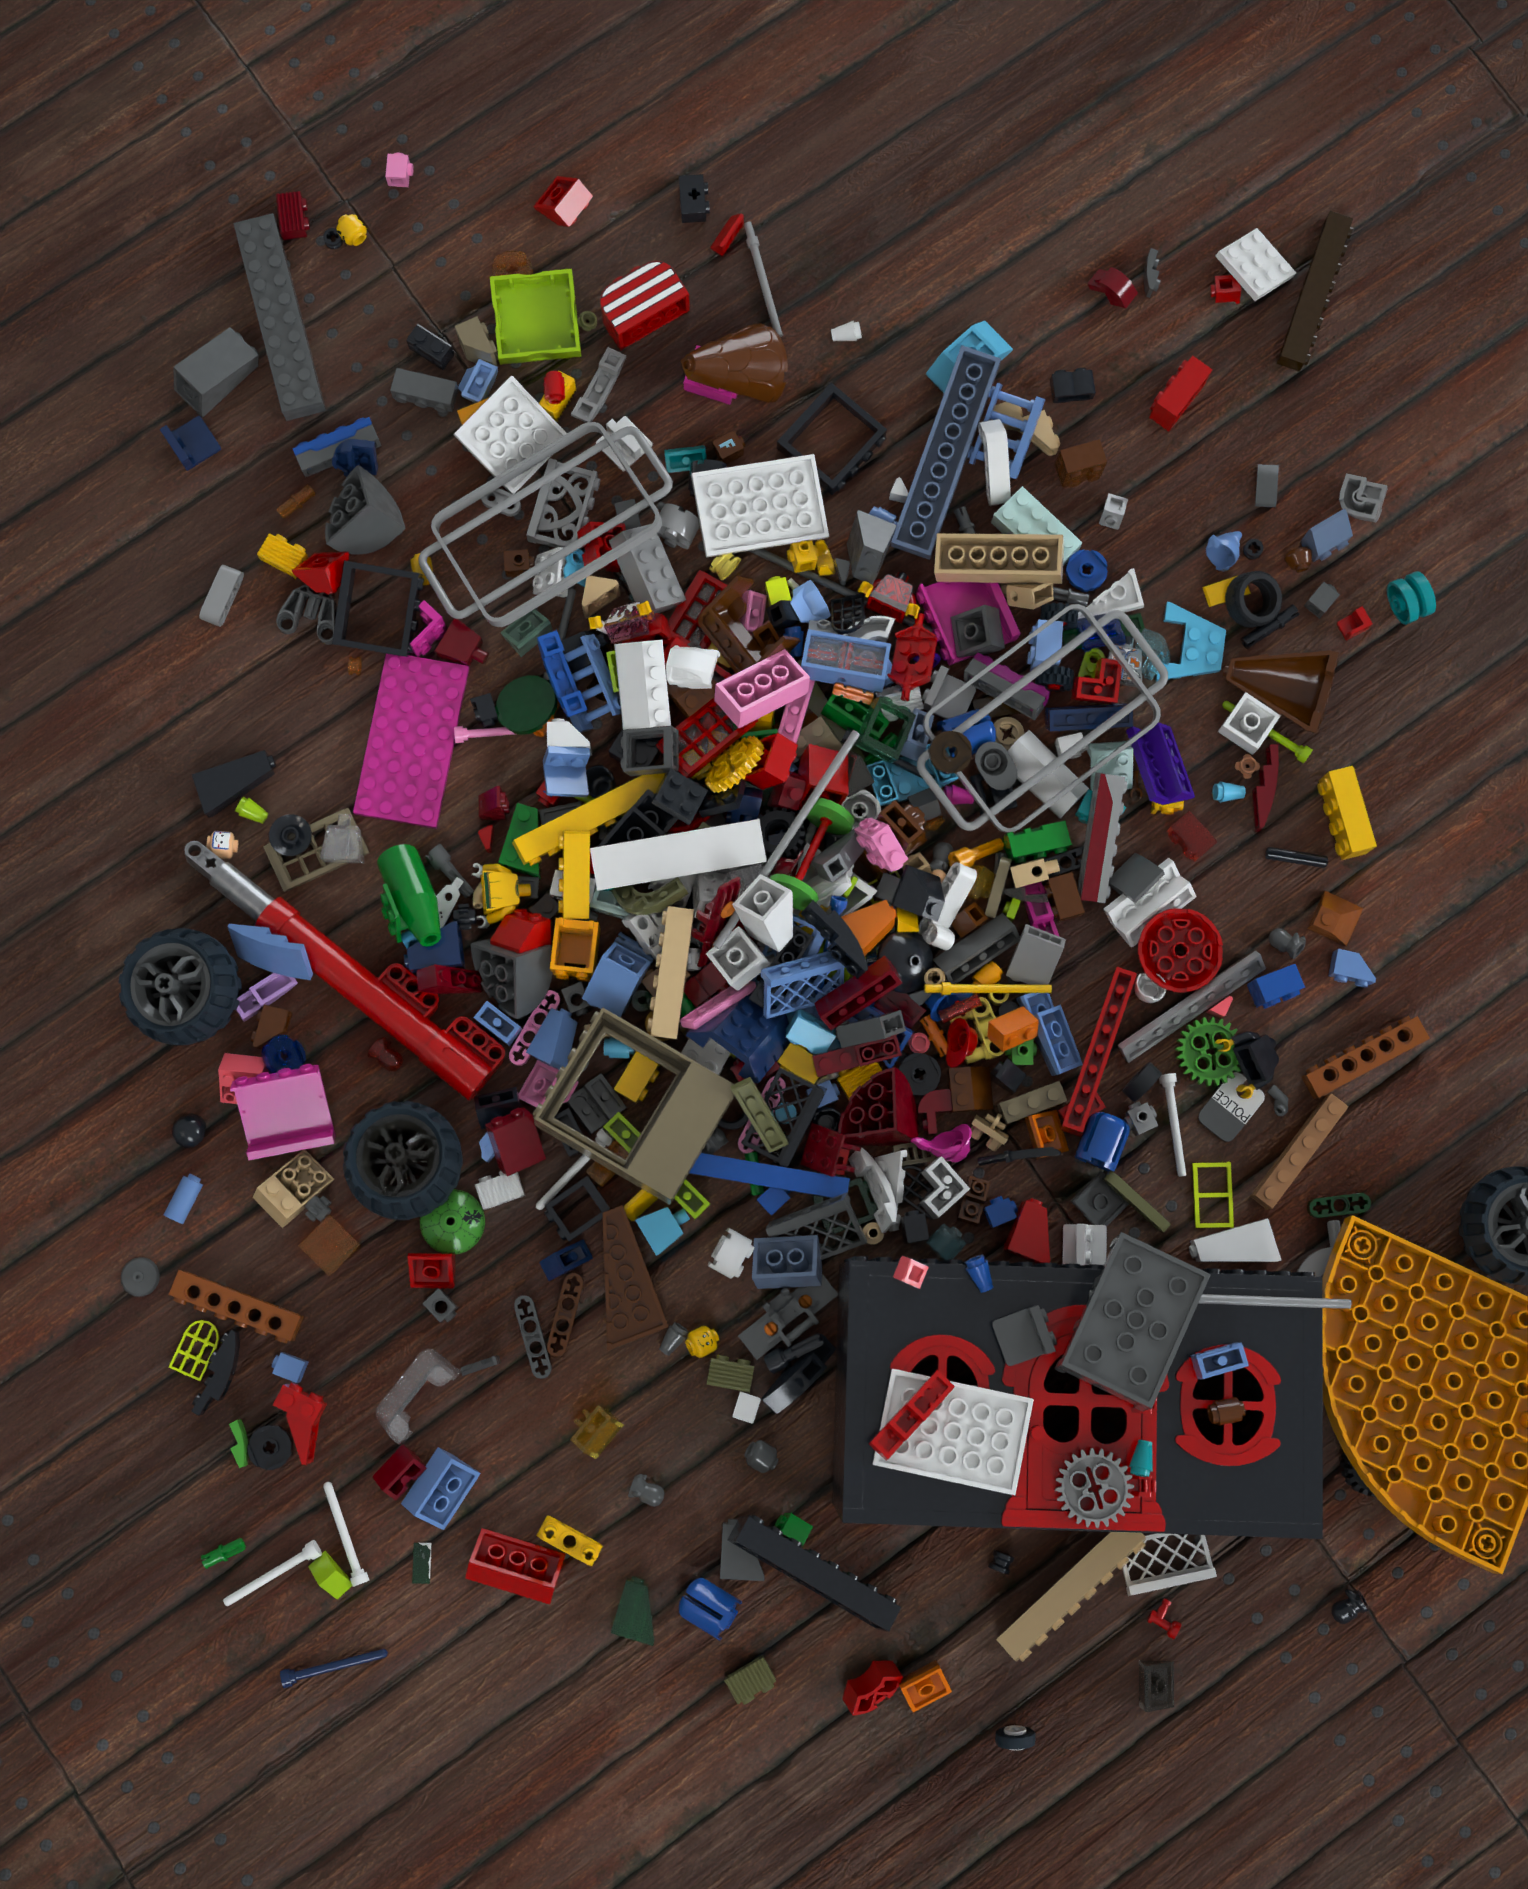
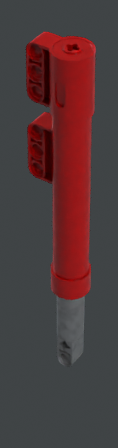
[185,841,505,1101]

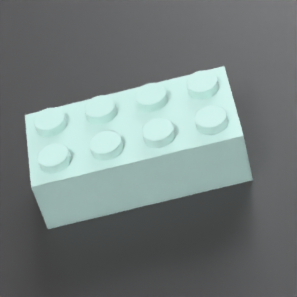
[991,486,1082,566]

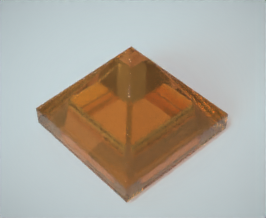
[923,815,945,831]

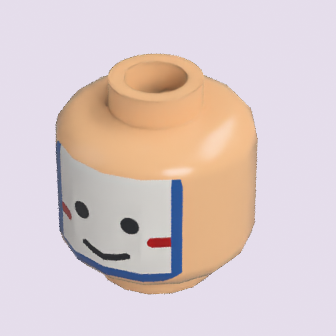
[206,831,238,859]

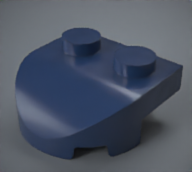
[332,439,378,477]

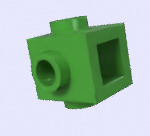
[1005,1039,1037,1065]

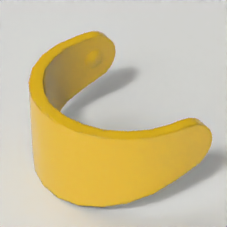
[815,539,835,576]

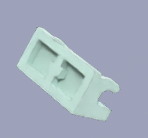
[590,888,630,919]

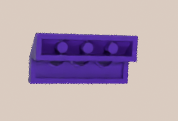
[1126,722,1195,805]

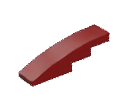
[869,1370,955,1461]

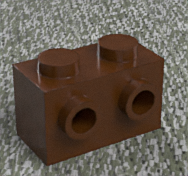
[1043,872,1085,923]

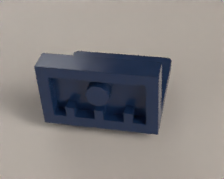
[160,416,221,471]

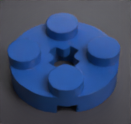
[1065,549,1107,592]

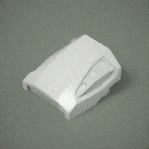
[666,645,720,689]
[806,865,854,908]

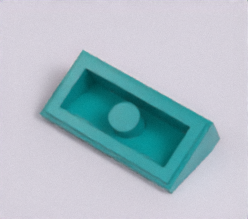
[664,446,707,473]

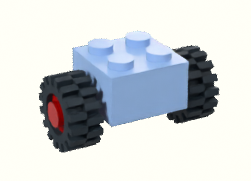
[1027,603,1078,692]

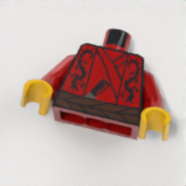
[858,572,920,624]

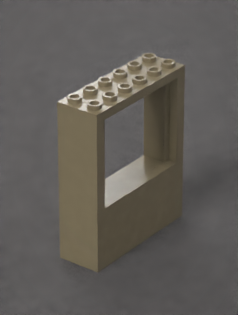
[533,1007,735,1205]

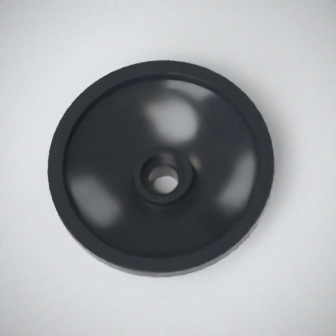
[877,931,934,993]

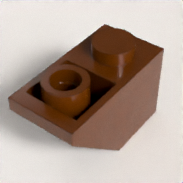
[251,1005,292,1049]

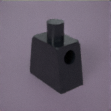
[561,631,610,678]

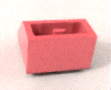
[218,1053,268,1104]

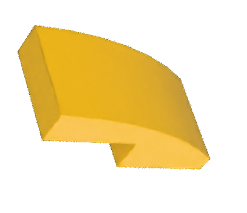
[1203,576,1250,607]

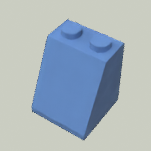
[582,942,652,1018]

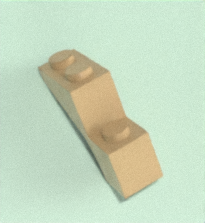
[991,402,1060,456]

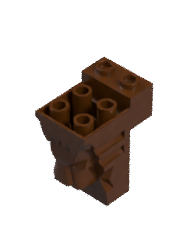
[858,800,927,882]

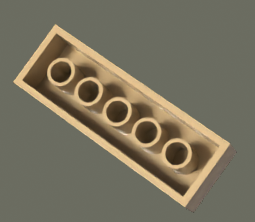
[934,533,1064,584]
[647,906,694,1040]

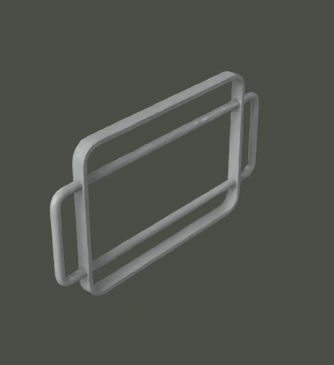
[418,422,673,627]
[917,604,1168,833]

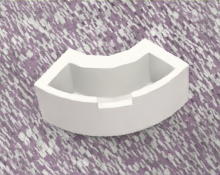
[843,616,895,643]

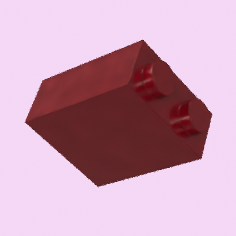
[485,1108,546,1177]

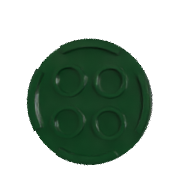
[496,675,558,735]

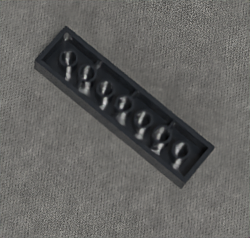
[727,1515,902,1632]

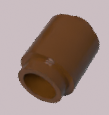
[1207,1397,1245,1425]

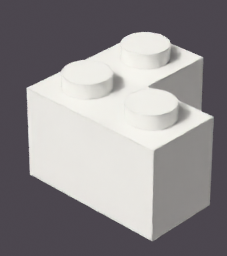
[919,1156,970,1219]

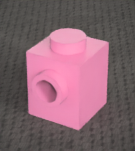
[385,152,413,187]

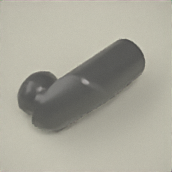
[1267,1084,1288,1116]

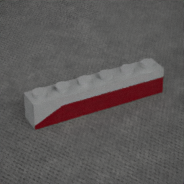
[1077,773,1127,903]

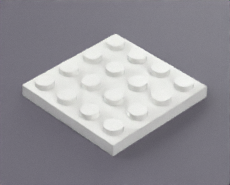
[453,375,567,494]

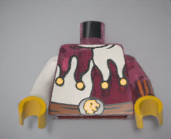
[588,600,655,644]

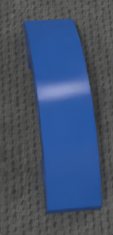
[537,630,587,718]

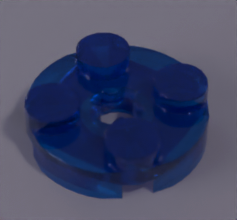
[262,1035,306,1074]

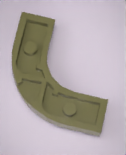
[611,877,689,915]

